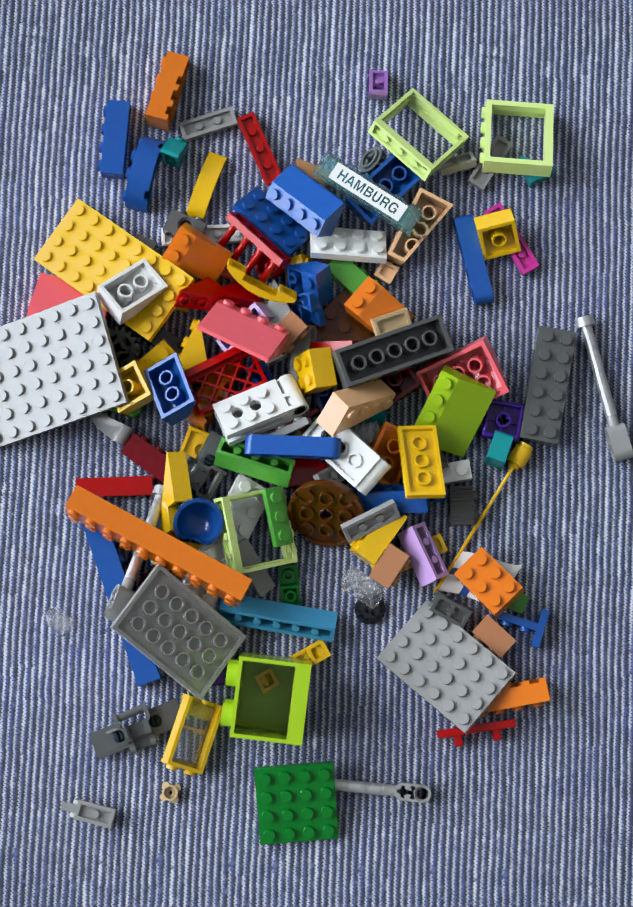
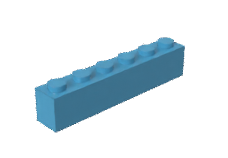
[219,596,338,642]

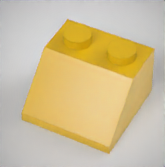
[474,208,521,261]

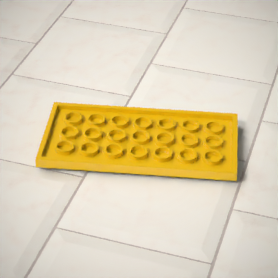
[34,199,196,342]

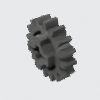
[109,325,142,367]

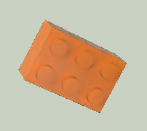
[454,546,525,618]

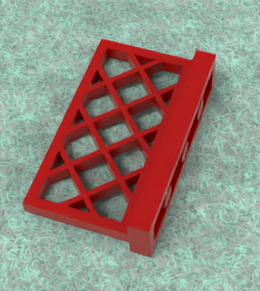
[185,347,268,417]

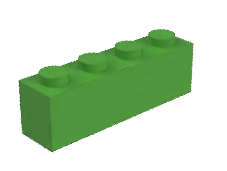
[328,260,394,297]
[214,437,296,488]

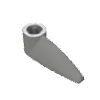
[90,412,134,446]

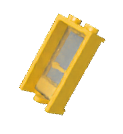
[161,693,222,776]

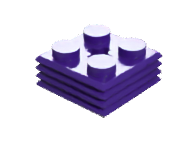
[480,399,525,443]

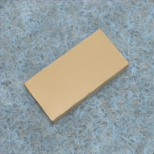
[370,307,412,336]

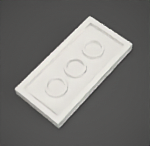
[310,227,387,264]

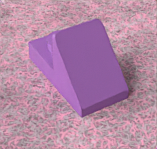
[368,70,388,100]

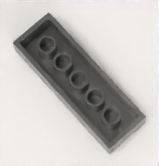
[331,314,454,389]
[519,326,577,447]

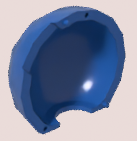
[173,498,224,545]

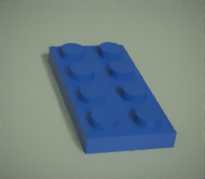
[232,186,310,257]

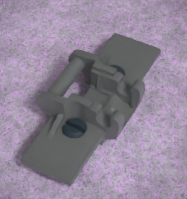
[187,430,227,501]
[89,698,186,760]

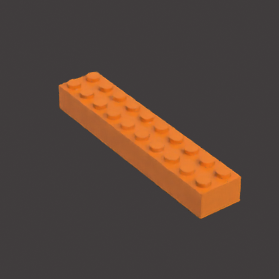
[65,485,252,607]

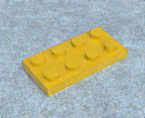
[397,425,446,499]

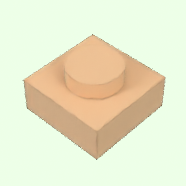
[374,261,399,286]

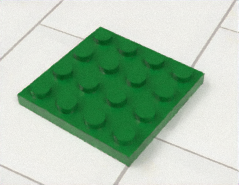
[254,761,339,845]

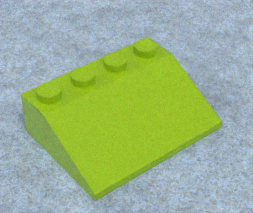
[415,365,497,457]

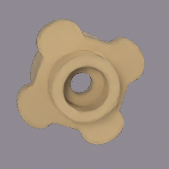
[160,782,181,803]

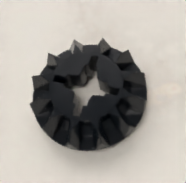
[355,593,386,625]

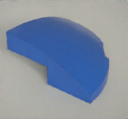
[292,292,326,327]

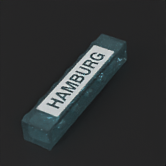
[314,152,423,237]

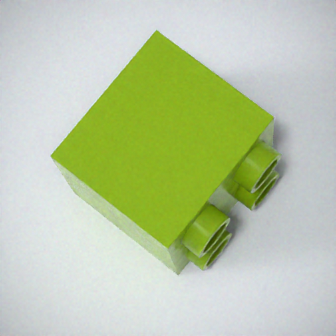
[220,652,312,746]

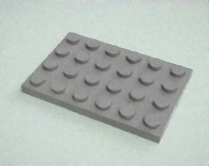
[110,564,247,700]
[377,600,516,734]

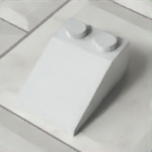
[97,258,168,325]

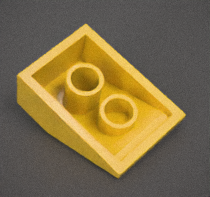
[349,515,408,565]

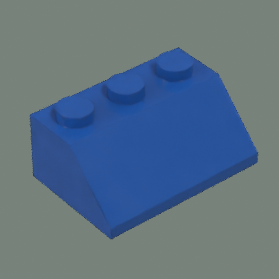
[144,352,196,426]

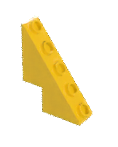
[178,319,207,391]
[159,452,192,539]

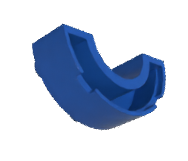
[122,136,166,213]

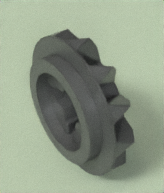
[360,146,385,174]

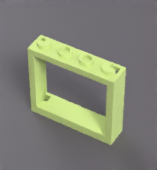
[368,88,469,181]
[479,99,554,177]
[213,487,298,574]

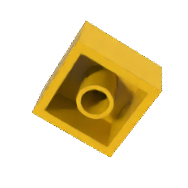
[293,347,337,395]
[116,360,154,415]

